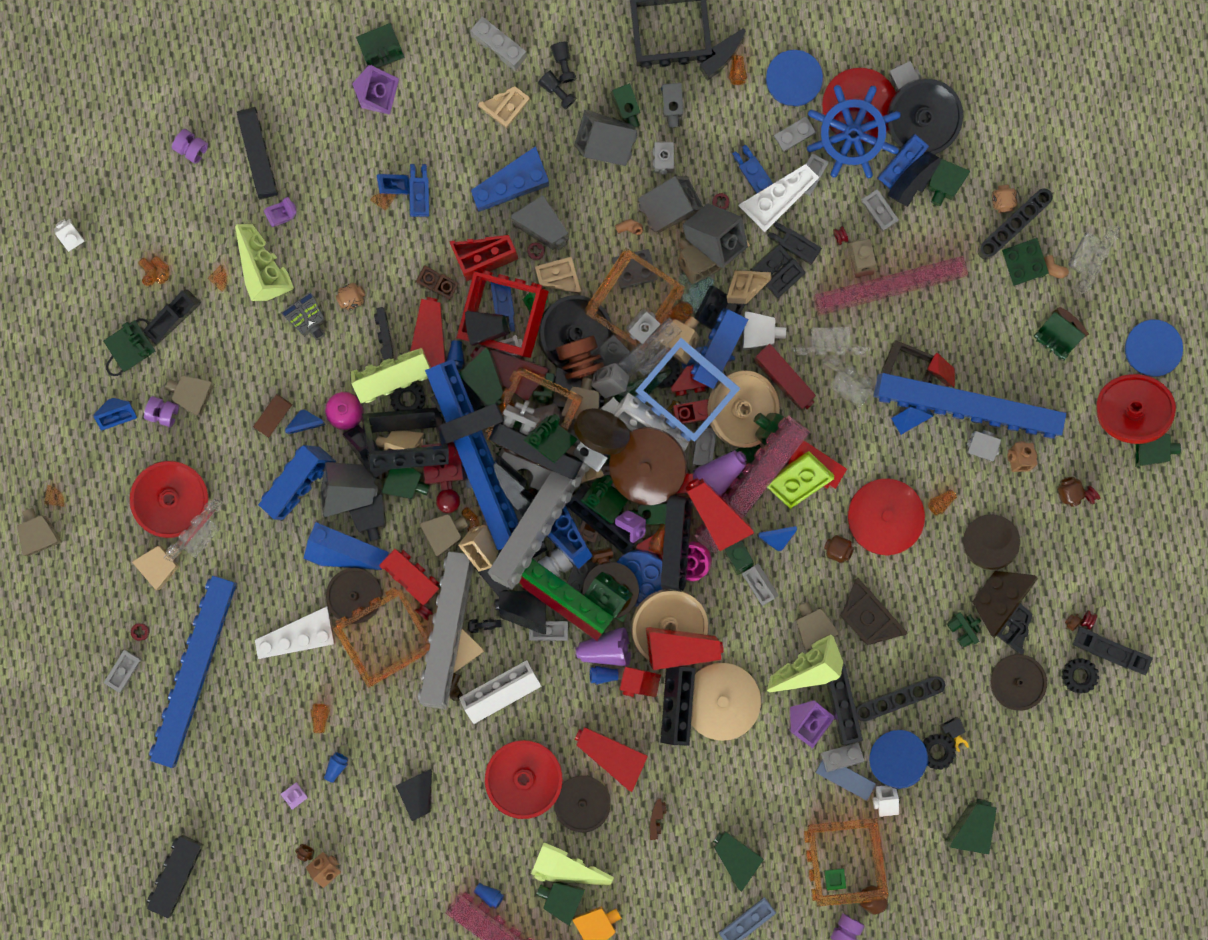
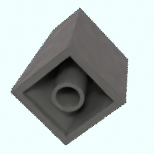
[574,110,637,166]
[638,176,703,232]
[511,195,569,250]
[683,203,748,268]
[320,462,378,517]

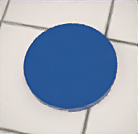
[766,50,823,107]
[1125,320,1183,377]
[616,550,664,607]
[869,730,929,789]

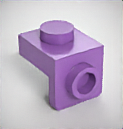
[264,197,296,227]
[615,510,646,543]

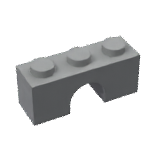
[470,17,527,71]
[499,447,552,490]

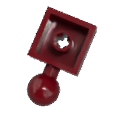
[421,441,468,513]

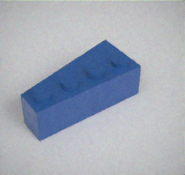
[471,146,549,212]
[690,308,749,389]
[258,445,336,520]
[547,506,593,569]

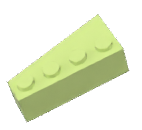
[351,348,431,403]

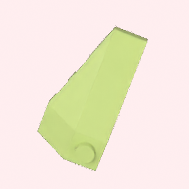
[235,224,294,301]
[767,635,843,693]
[531,843,614,886]

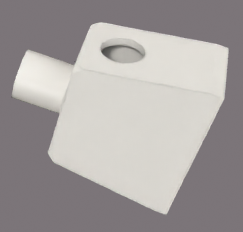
[742,312,786,350]

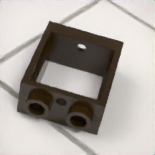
[880,340,934,383]

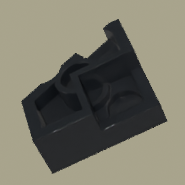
[465,311,510,346]
[997,603,1033,655]
[396,769,432,821]

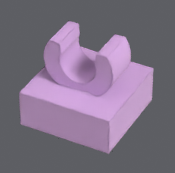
[281,782,308,810]

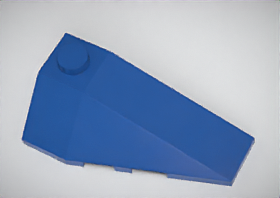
[303,522,389,570]

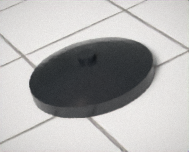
[887,78,963,154]
[538,295,613,372]

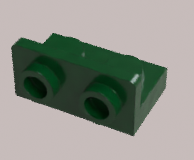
[533,373,556,404]
[584,572,633,618]

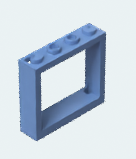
[636,338,740,442]

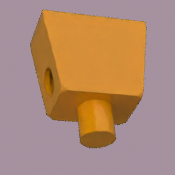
[572,906,622,940]

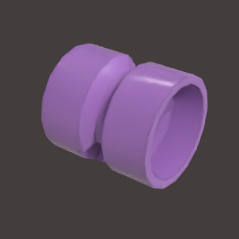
[172,129,208,164]
[144,396,179,428]
[830,913,865,940]

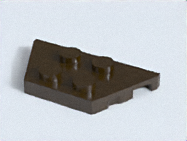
[972,571,1038,639]
[841,577,908,645]

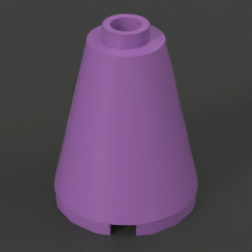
[693,450,747,497]
[576,627,631,666]

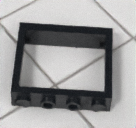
[629,0,712,69]
[362,407,449,471]

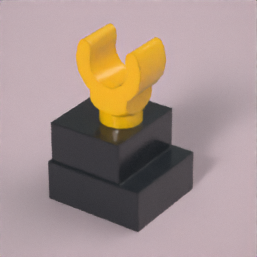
[939,717,969,752]

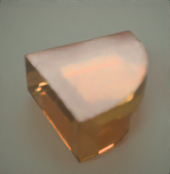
[370,193,396,211]
[207,265,227,292]
[44,485,64,507]

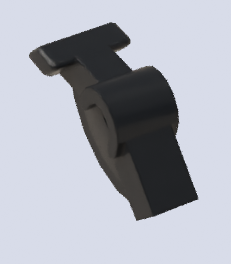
[468,619,502,633]

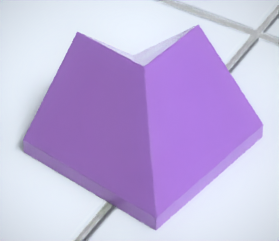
[352,65,399,115]
[788,701,835,749]

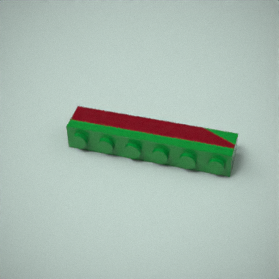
[518,559,614,641]

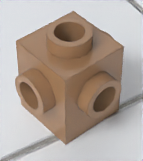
[1007,441,1038,472]
[306,852,341,888]

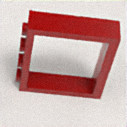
[456,270,549,358]

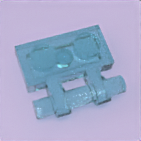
[670,271,715,314]

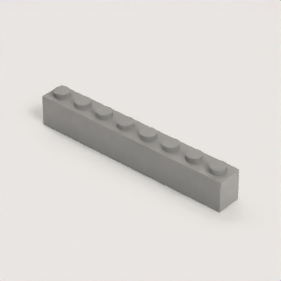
[488,446,591,589]
[418,552,474,710]

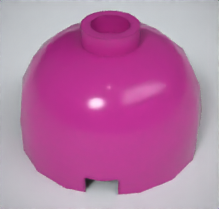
[325,392,364,430]
[686,541,712,581]

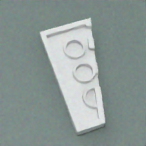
[738,164,819,232]
[255,606,335,659]

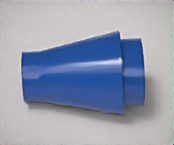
[446,340,465,370]
[589,666,618,685]
[324,752,348,783]
[474,883,504,909]

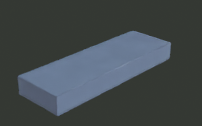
[815,759,876,801]
[719,897,776,940]

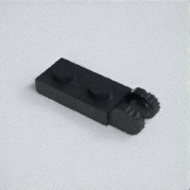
[767,222,822,265]
[374,307,394,360]

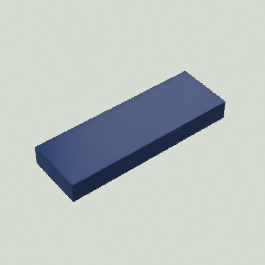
[877,134,929,189]

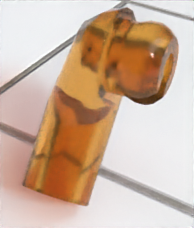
[151,256,170,284]
[462,507,480,532]

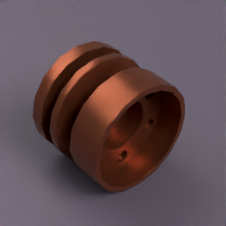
[556,335,604,379]

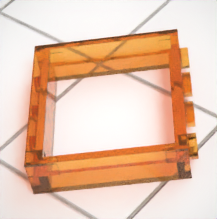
[584,248,685,351]
[485,367,583,469]
[333,587,431,688]
[804,818,889,907]

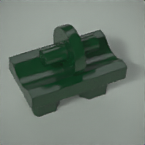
[947,612,981,647]

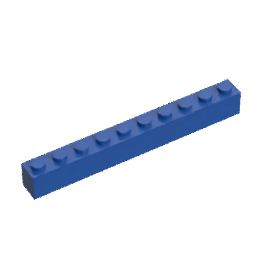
[425,359,519,550]
[873,373,1066,439]
[149,576,237,768]

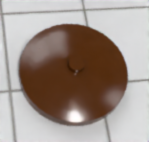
[609,427,687,505]

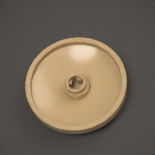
[708,371,780,448]
[631,589,708,660]
[691,663,761,741]

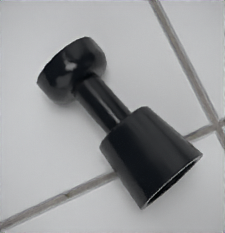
[550,41,577,84]
[538,70,577,110]

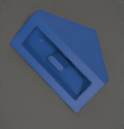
[377,174,409,195]
[93,398,137,431]
[891,406,934,435]
[285,409,325,435]
[757,526,797,551]

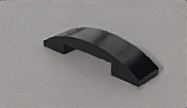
[1072,627,1153,676]

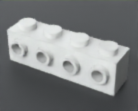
[614,393,689,451]
[459,660,542,724]

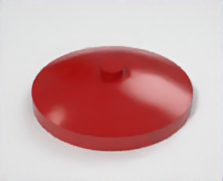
[822,68,896,143]
[1096,374,1176,444]
[129,461,208,538]
[847,479,925,555]
[485,740,563,819]

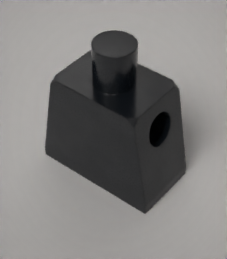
[349,494,386,541]

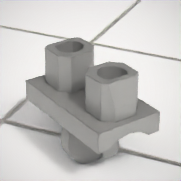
[503,400,540,435]

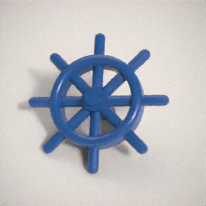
[807,85,901,178]

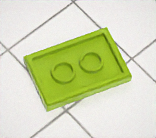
[765,451,834,509]

